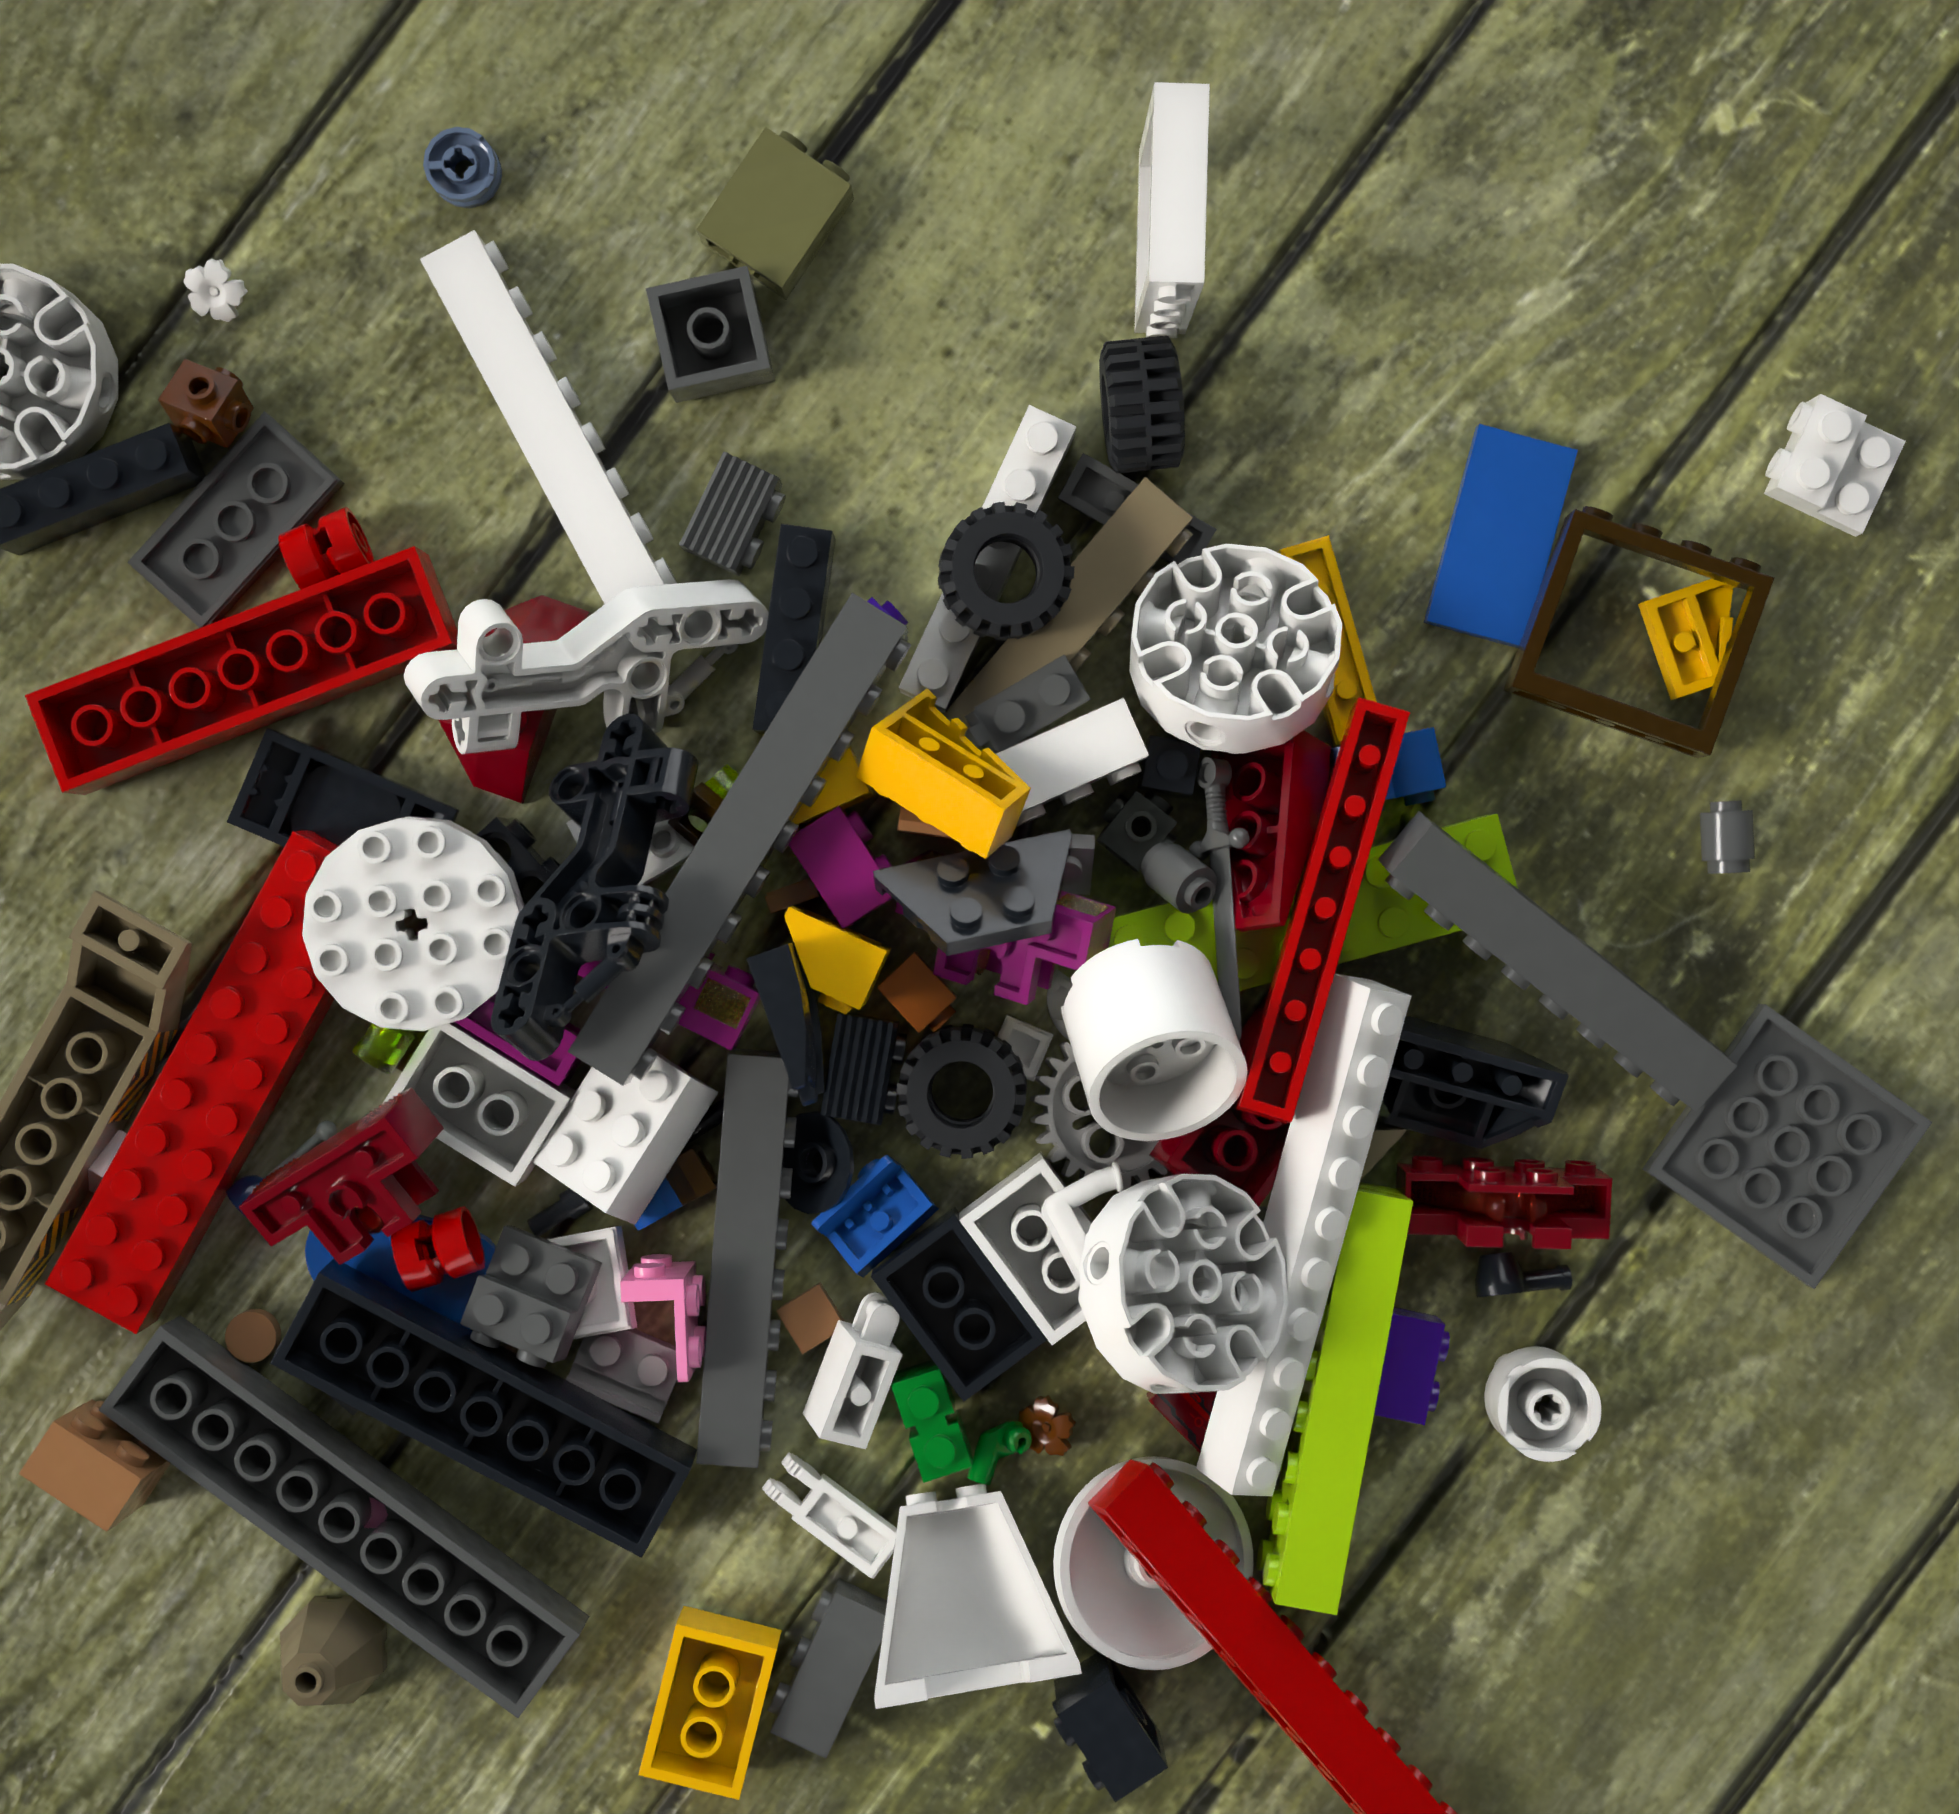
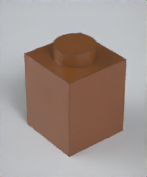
[877,951,957,1033]

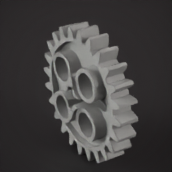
[1030,1042,1168,1192]

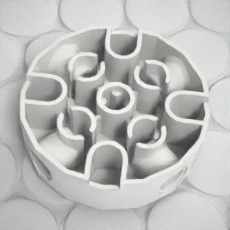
[0,264,118,480]
[1129,544,1342,754]
[302,816,524,1031]
[1078,1174,1288,1394]

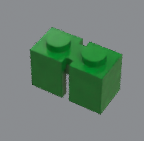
[891,1360,973,1483]

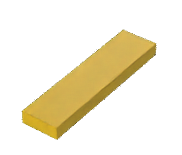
[1278,535,1377,746]

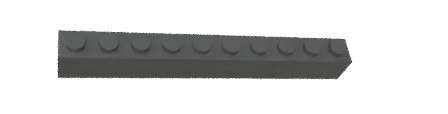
[568,593,911,1086]

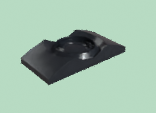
[227,728,459,847]

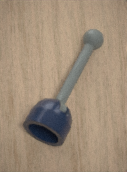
[226,1120,337,1217]

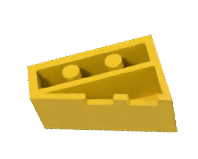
[855,688,1031,859]

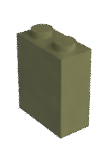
[696,127,854,300]

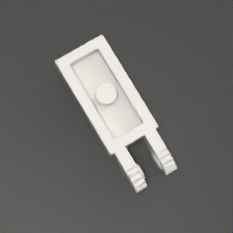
[762,1452,897,1579]

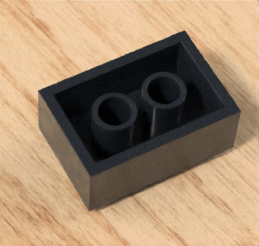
[871,1207,1047,1402]

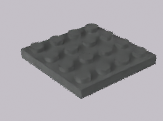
[1642,1004,1932,1289]

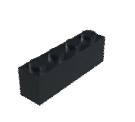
[0,423,206,555]
[752,524,836,734]

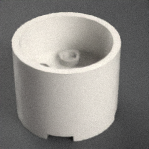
[1061,939,1247,1141]

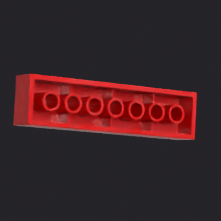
[25,546,458,795]

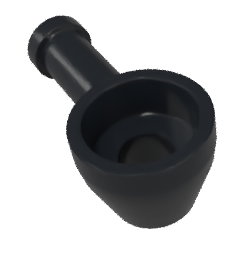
[1475,1252,1572,1298]

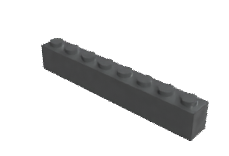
[1378,811,1738,1112]
[696,1048,799,1468]

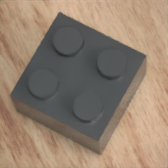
[646,266,775,403]

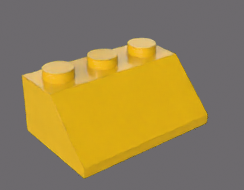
[784,906,892,1014]

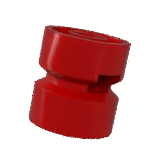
[278,507,375,589]
[391,1206,485,1292]

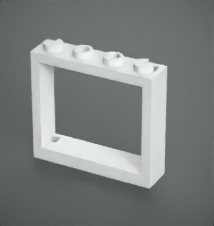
[1134,82,1209,338]

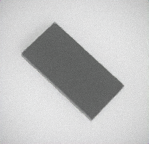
[127,411,344,628]

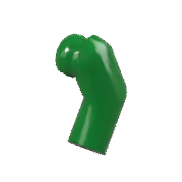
[967,1421,1032,1485]

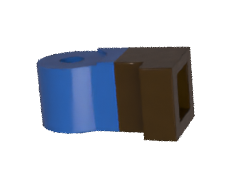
[634,1143,718,1230]

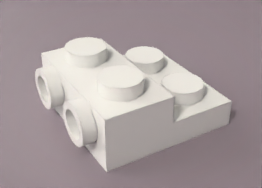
[1764,394,1906,537]

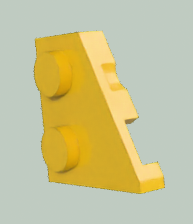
[1638,578,1736,700]

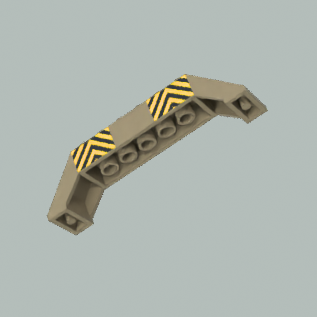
[0,891,192,1330]

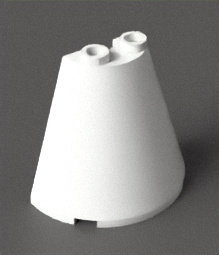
[874,1484,1082,1709]

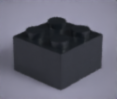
[1052,1652,1168,1803]

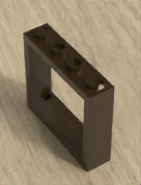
[1503,506,1775,758]

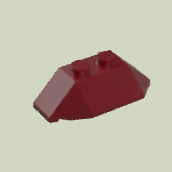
[438,595,591,804]

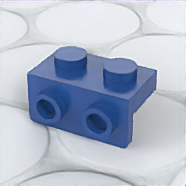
[811,1155,939,1278]

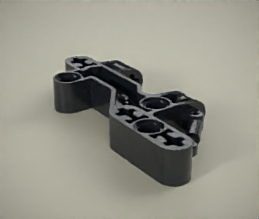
[491,714,699,1061]

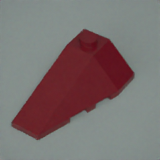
[1211,730,1331,932]

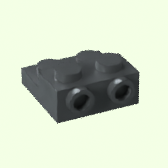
[460,1225,603,1368]

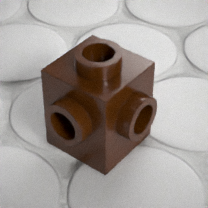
[158,359,254,448]

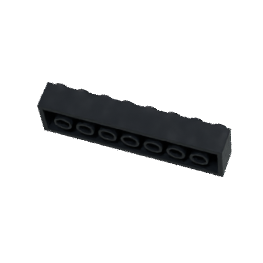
[270,1259,697,1558]

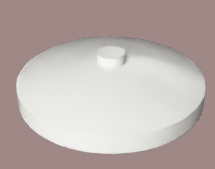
[1053,1456,1254,1670]

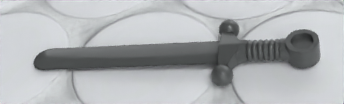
[1189,757,1250,1040]

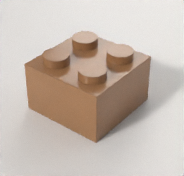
[19,1399,171,1532]

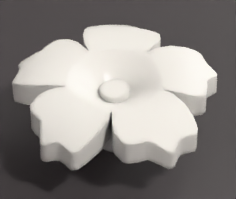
[184,258,248,322]

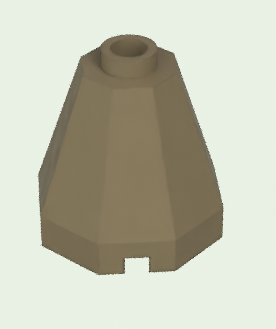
[280,1596,388,1706]

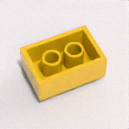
[638,1605,782,1800]

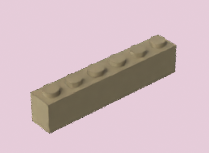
[943,477,1193,750]

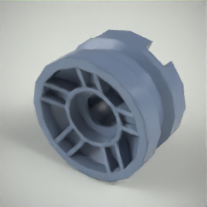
[423,127,502,208]

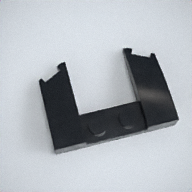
[747,943,825,1106]

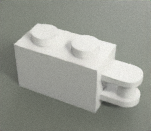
[802,1292,902,1449]

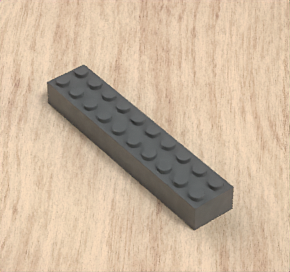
[99,1315,590,1718]

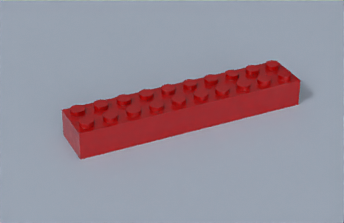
[45,830,338,1334]

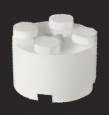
[1484,1346,1601,1462]

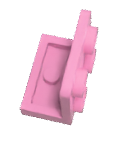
[620,1254,707,1382]

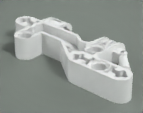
[404,579,769,754]

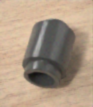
[1700,800,1755,874]
[1141,842,1217,914]

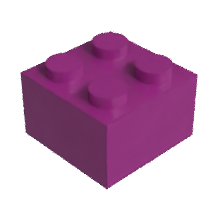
[789,806,893,929]

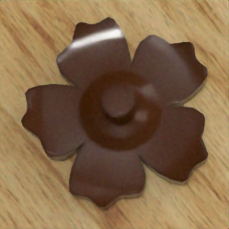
[1018,1395,1076,1456]

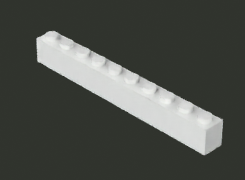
[1196,973,1411,1496]

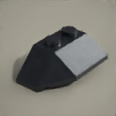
[1379,1016,1569,1149]

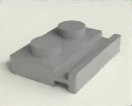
[566,1329,677,1423]

